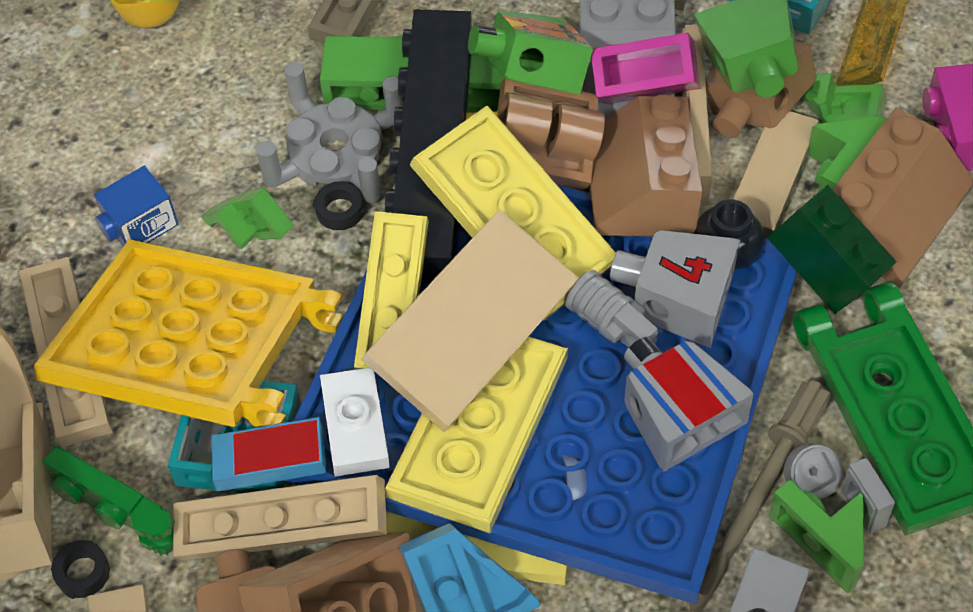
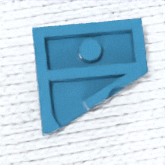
[398,523,540,612]

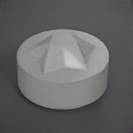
[784,443,842,499]

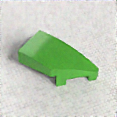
[801,73,886,123]
[201,187,294,249]

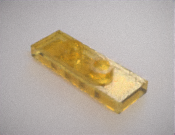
[836,0,908,86]

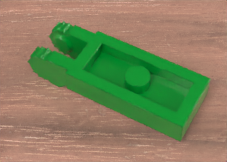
[42,445,175,556]

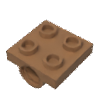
[497,78,605,190]

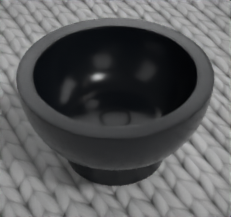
[694,199,765,269]

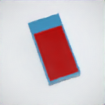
[212,417,326,492]

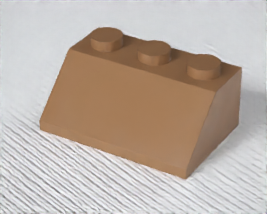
[589,94,703,237]
[832,107,973,288]
[238,532,424,612]

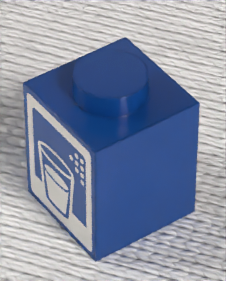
[94,165,179,246]

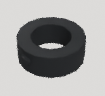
[313,182,366,230]
[51,540,110,599]

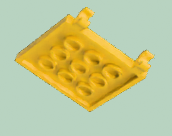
[34,239,343,428]

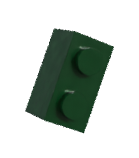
[767,185,897,314]

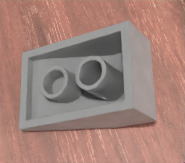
[580,0,675,119]

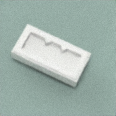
[320,368,390,476]

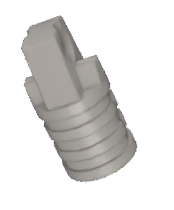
[565,270,658,347]

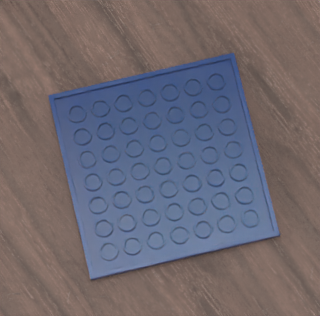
[284,185,797,604]

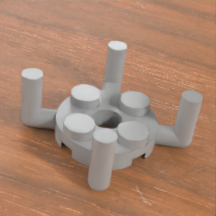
[256,62,404,203]

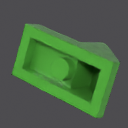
[808,115,886,192]
[769,480,864,593]

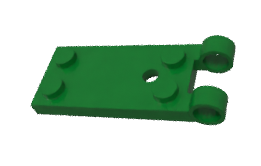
[792,281,973,536]

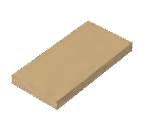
[361,209,579,432]

